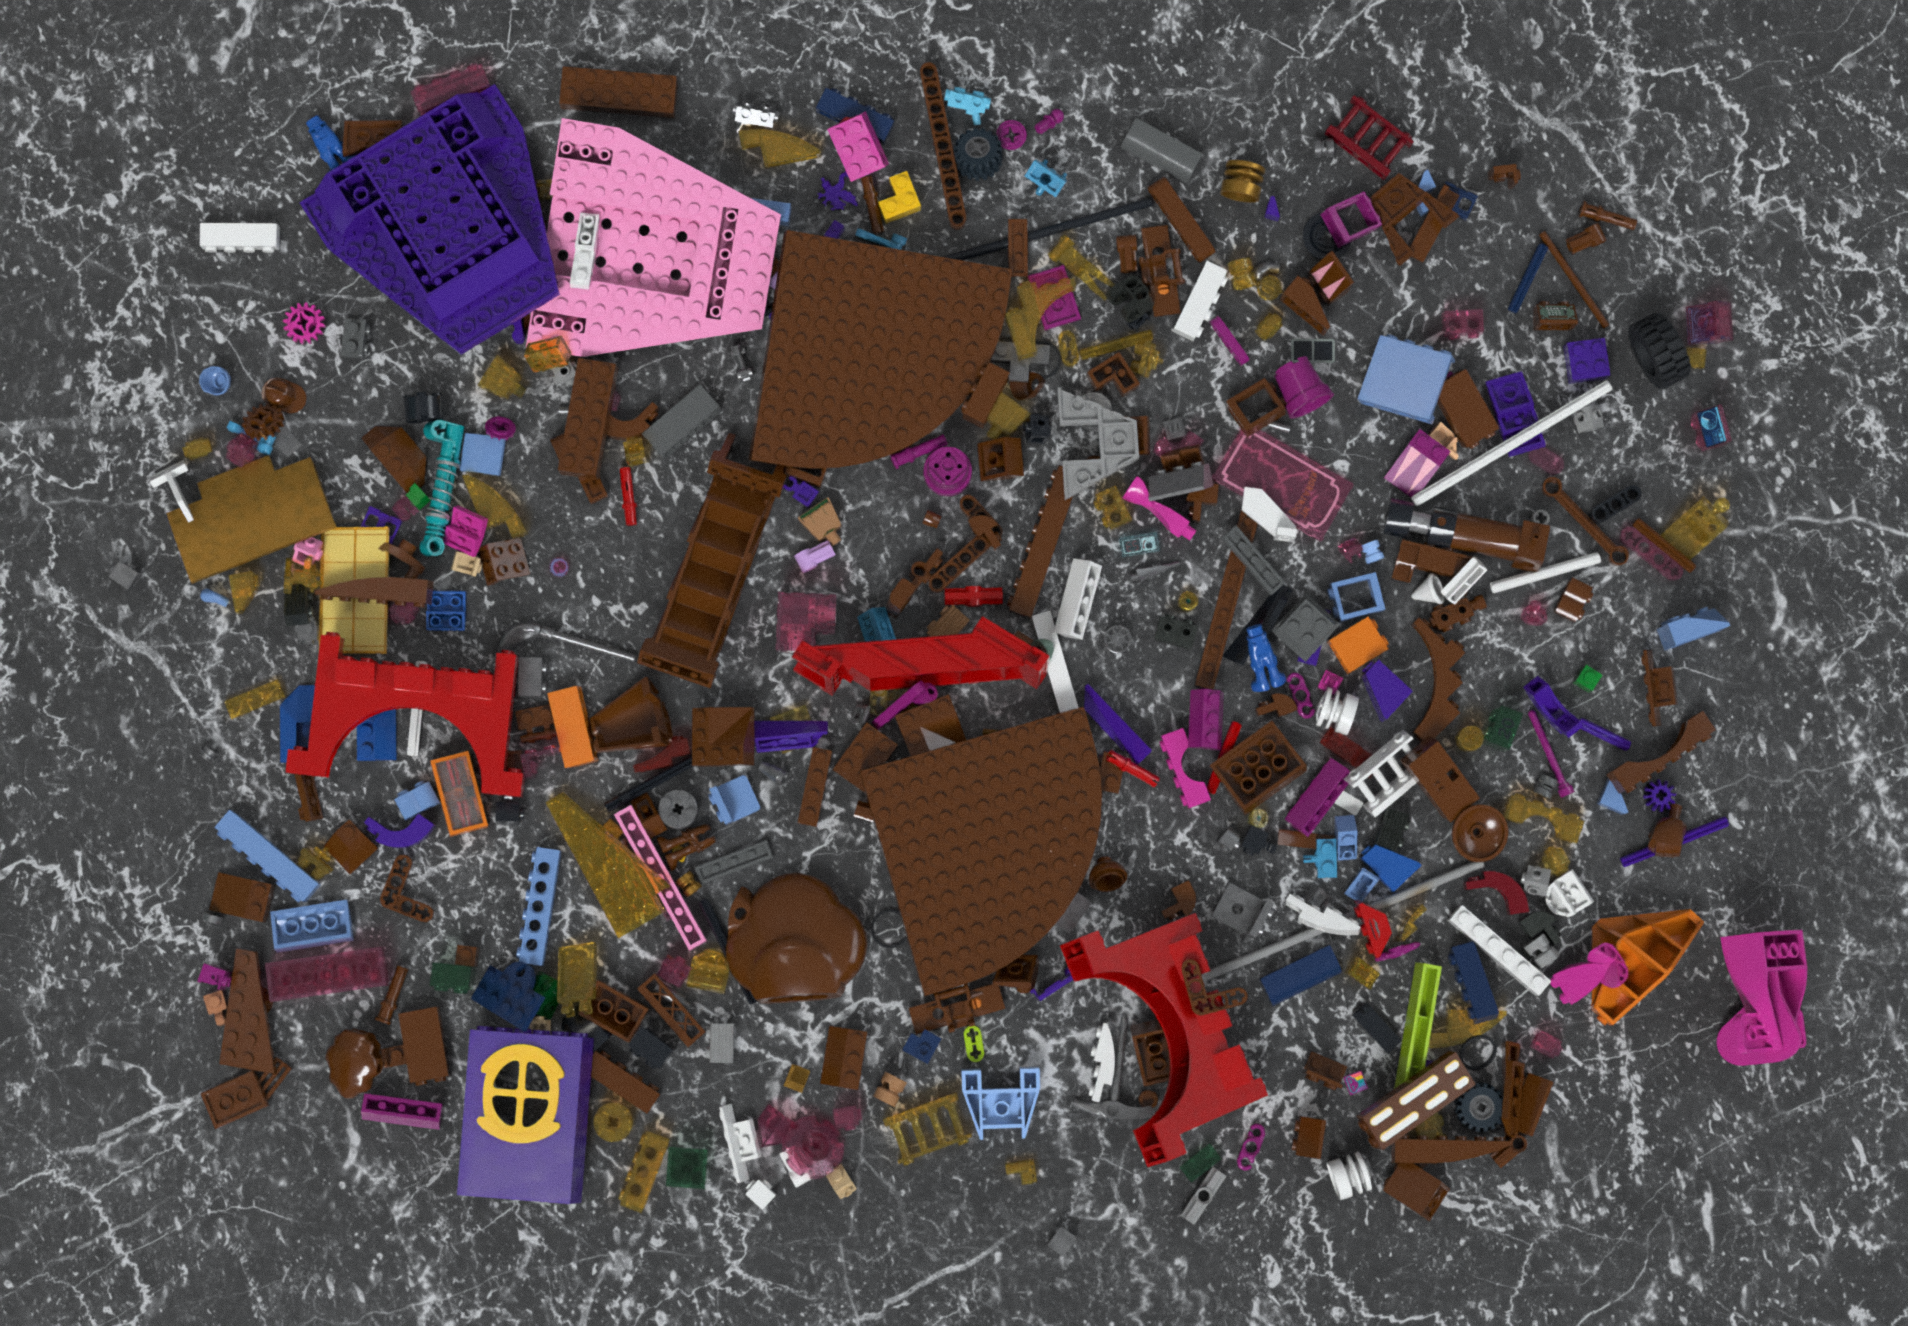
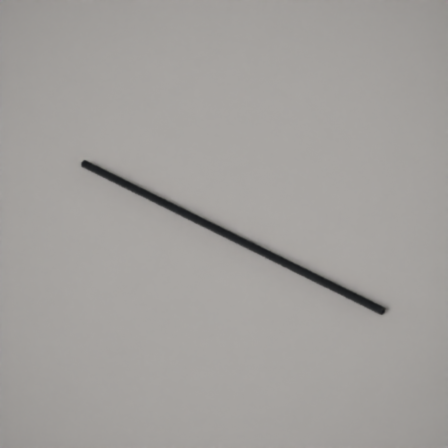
[765,197,1153,317]

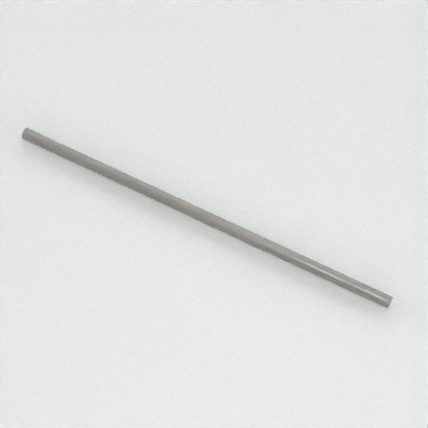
[1201,861,1485,982]

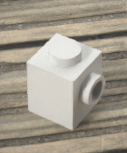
[746,1179,776,1210]

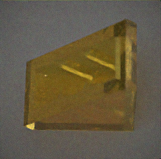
[1345,957,1380,989]

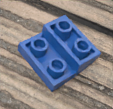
[426,590,466,631]

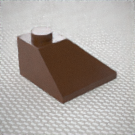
[324,819,379,875]

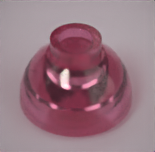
[1521,601,1548,626]

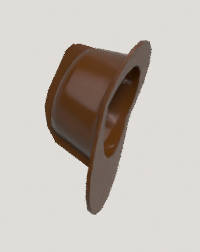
[261,377,307,414]

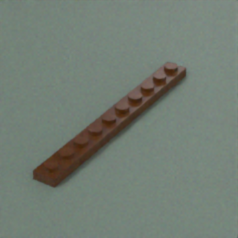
[1194,508,1258,690]

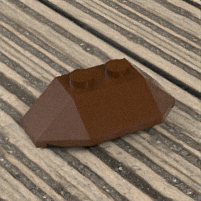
[361,426,427,493]

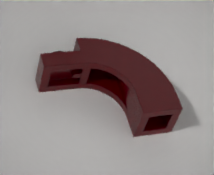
[1463,871,1529,915]

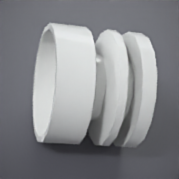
[1315,687,1359,735]
[1327,1151,1372,1201]

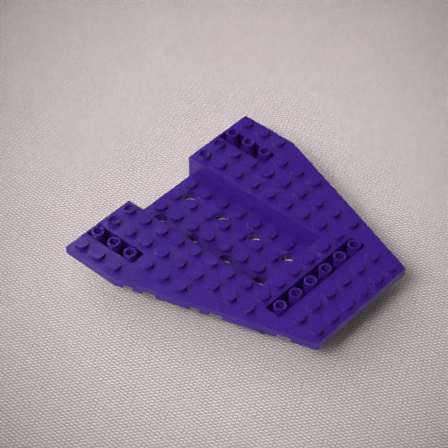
[299,84,560,355]

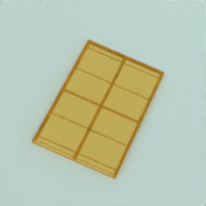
[319,526,389,654]

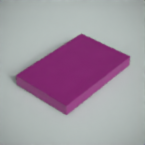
[1027,265,1081,331]

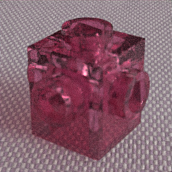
[225,433,257,468]
[656,954,692,988]

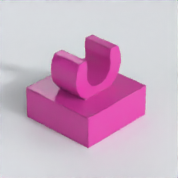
[1317,670,1343,696]

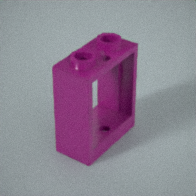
[1321,192,1382,248]

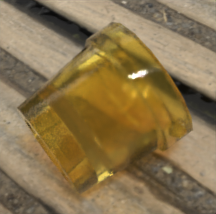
[1255,275,1283,301]

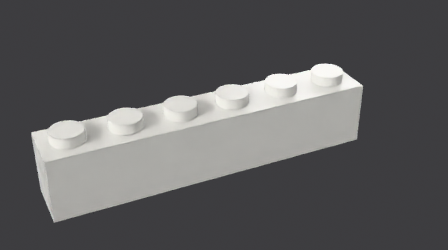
[1447,905,1551,996]

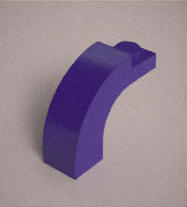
[1523,676,1583,738]
[364,814,436,848]

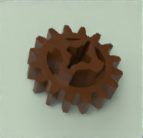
[242,403,285,441]

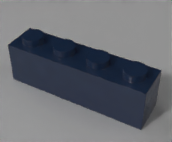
[816,88,894,145]
[1448,941,1499,1025]

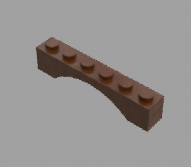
[1606,711,1716,794]

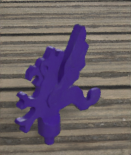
[818,171,858,211]

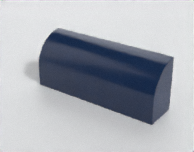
[1259,945,1342,1007]

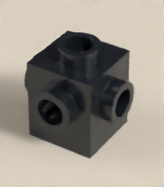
[1023,413,1052,444]

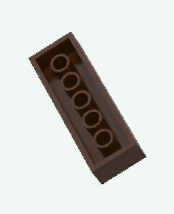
[559,66,678,118]
[558,358,619,480]

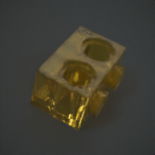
[1093,485,1132,532]

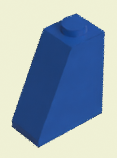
[1360,845,1422,892]

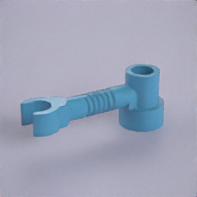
[855,228,907,250]
[226,421,276,456]

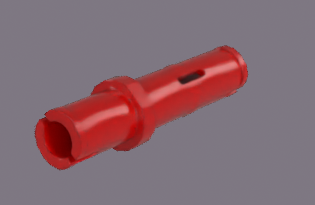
[619,467,637,526]
[1106,750,1160,788]

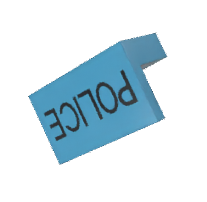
[857,607,896,642]

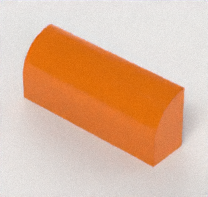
[547,686,599,768]

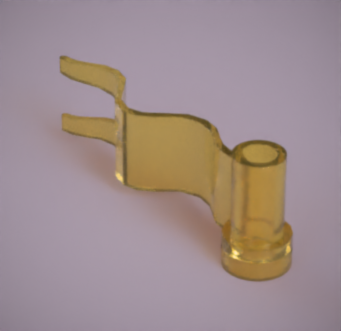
[1047,234,1115,301]

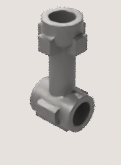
[731,345,754,382]

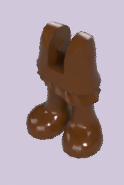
[656,824,716,871]

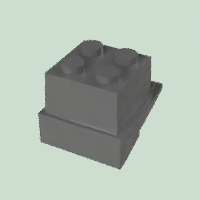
[1272,593,1341,662]

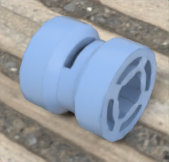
[1360,540,1385,564]

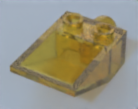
[1661,496,1730,560]

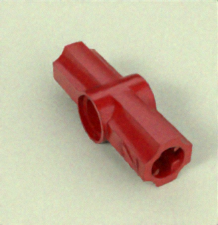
[944,586,1003,607]

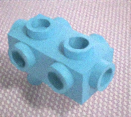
[944,87,991,125]

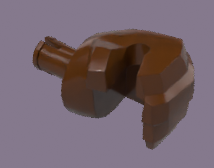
[1648,804,1687,858]

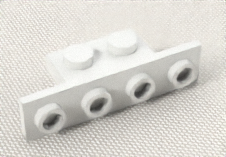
[719,1104,762,1183]

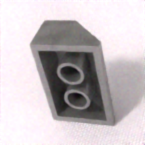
[1148,461,1214,501]

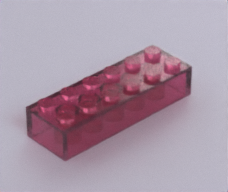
[265,947,389,1002]

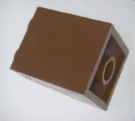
[1383,1163,1450,1222]

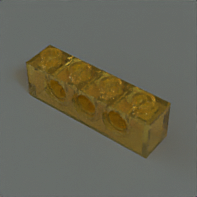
[618,1131,670,1213]

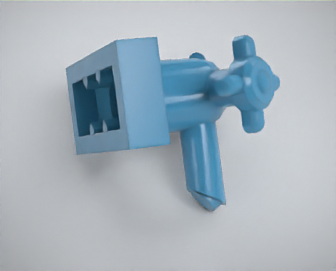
[1025,159,1067,197]

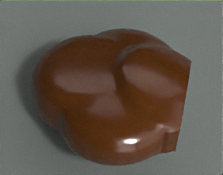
[726,873,868,1004]

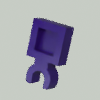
[784,476,819,508]

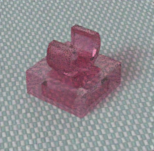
[1337,537,1363,563]

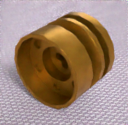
[1220,160,1265,203]

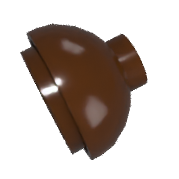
[1089,856,1127,892]

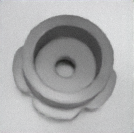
[200,744,218,762]

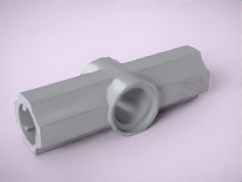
[1180,1167,1226,1225]

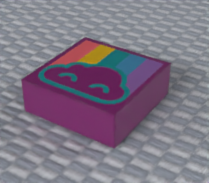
[1343,1070,1368,1096]

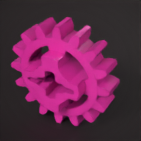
[283,302,326,345]

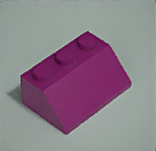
[1188,689,1224,751]

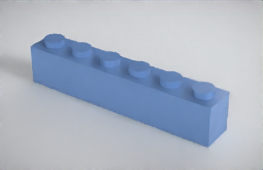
[214,810,321,902]

